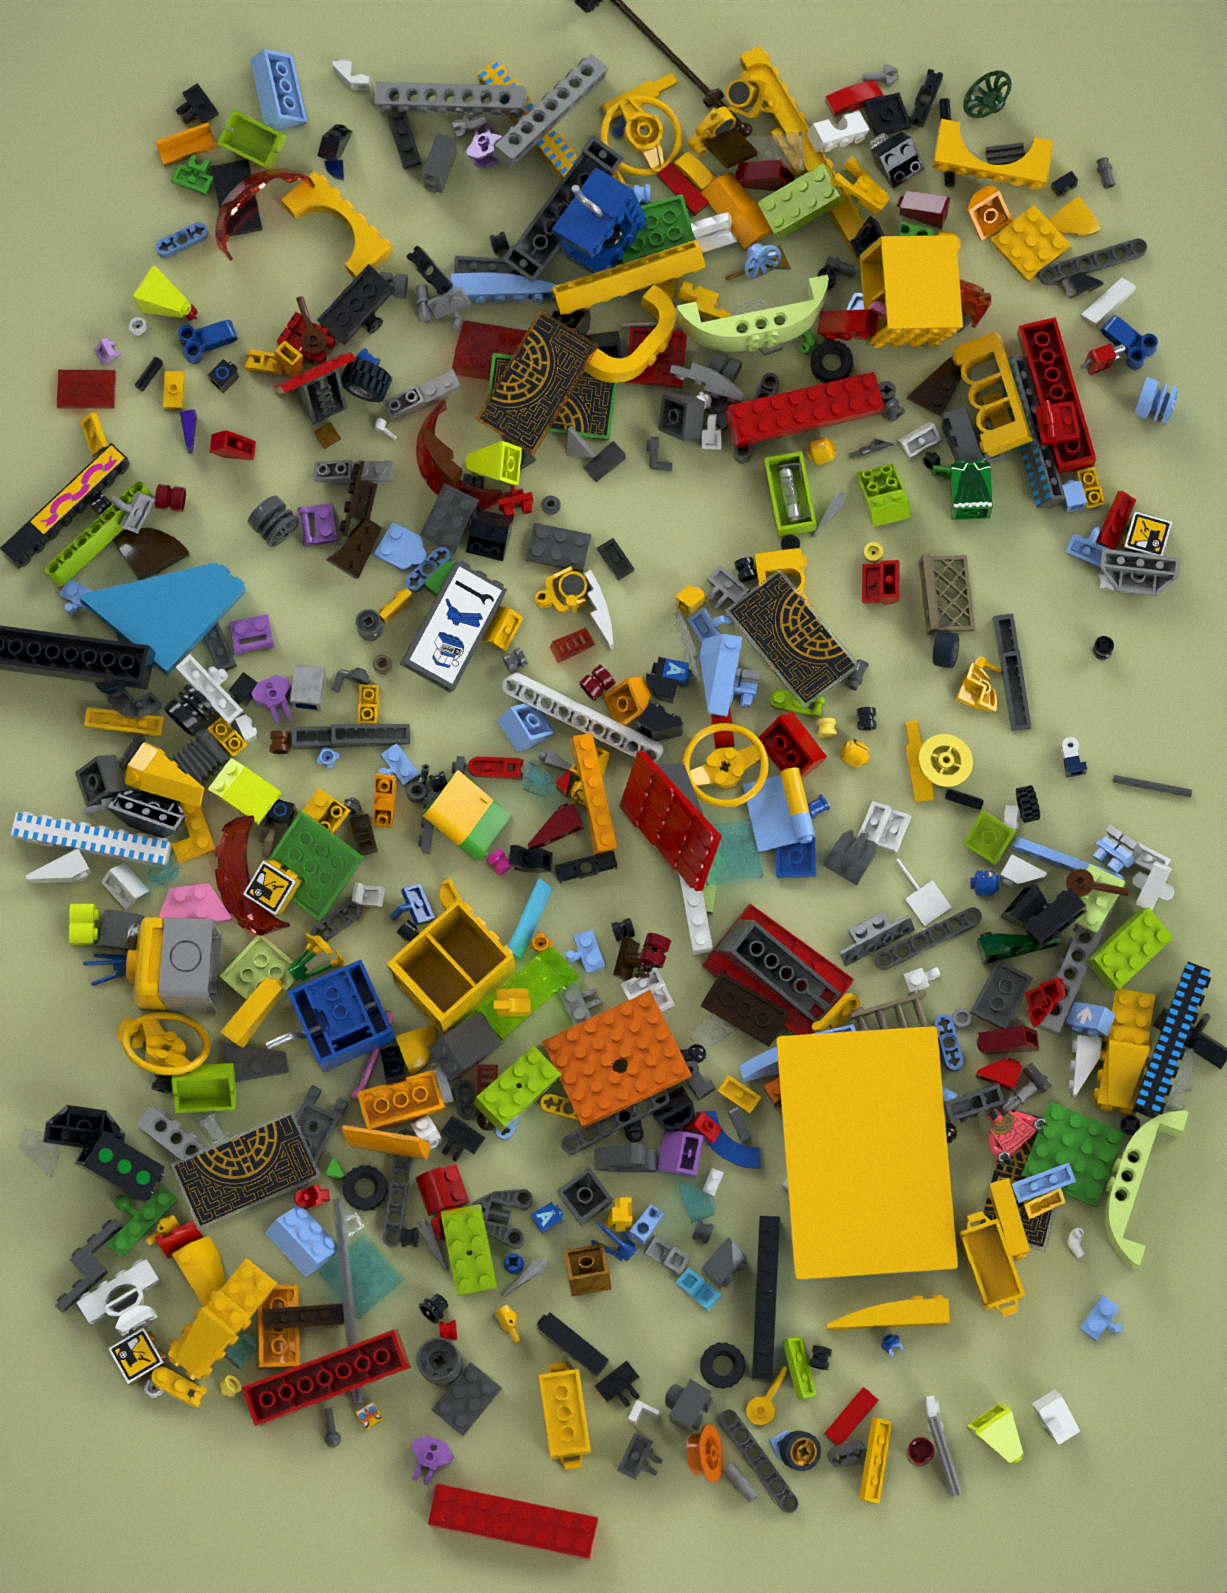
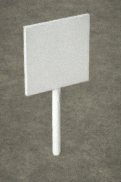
[896,859,952,927]

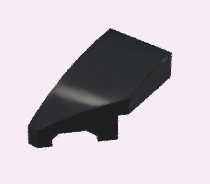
[1062,273,1104,299]

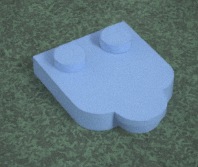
[374,522,427,571]

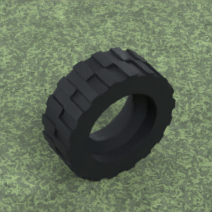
[810,340,853,383]
[342,1165,388,1211]
[700,1342,745,1389]

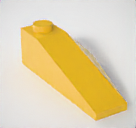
[124,742,204,807]
[172,1236,226,1306]

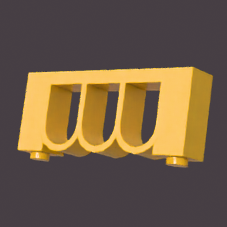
[952,331,1034,457]
[754,548,809,670]

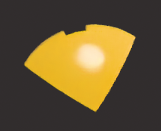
[1049,196,1101,237]
[955,662,997,713]
[396,1024,436,1076]

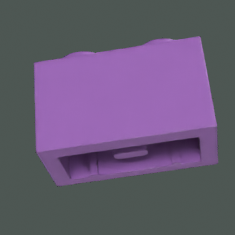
[657,1131,704,1179]

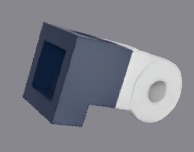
[1061,737,1087,777]

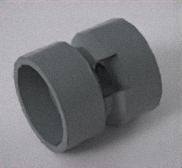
[380,272,408,299]
[709,350,743,382]
[356,609,383,641]

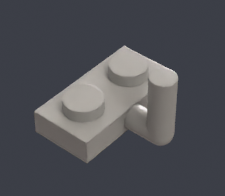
[428,286,471,331]
[110,491,155,534]

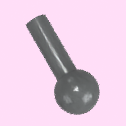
[324,1408,341,1447]

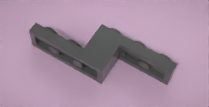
[418,756,466,854]
[55,1219,123,1314]

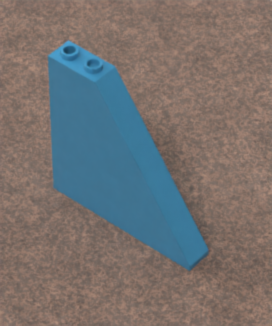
[79,562,246,677]

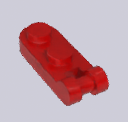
[468,756,524,780]

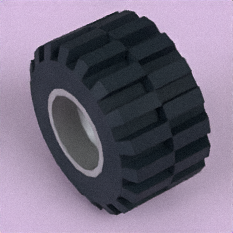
[341,359,392,402]

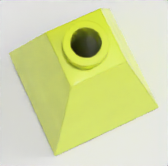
[133,265,191,318]
[464,441,522,486]
[967,1402,1023,1464]

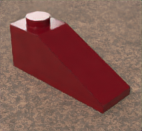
[527,803,584,849]

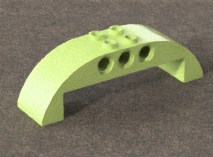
[677,275,829,352]
[1104,1111,1189,1271]

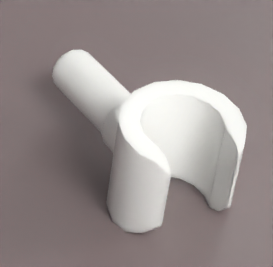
[374,418,398,441]

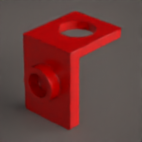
[681,1111,722,1144]

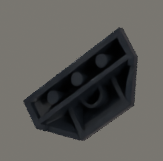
[107,789,185,838]
[43,1105,125,1148]

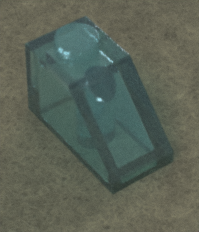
[522,762,554,798]
[678,1181,717,1223]

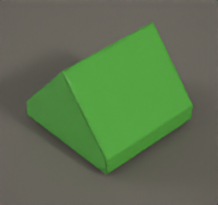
[326,1158,345,1180]

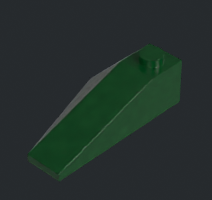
[976,932,1061,965]

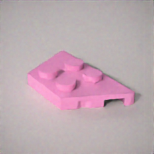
[159,883,232,923]

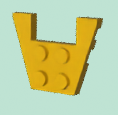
[829,156,890,215]

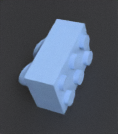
[265,1206,339,1277]

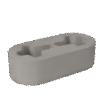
[433,1066,454,1104]

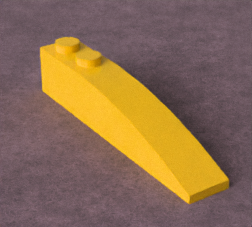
[826,1295,950,1330]

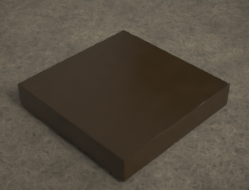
[704,128,758,169]

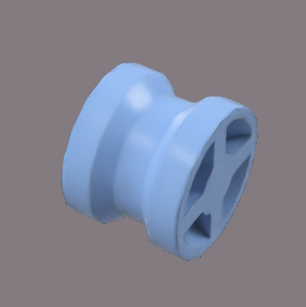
[634,184,651,203]

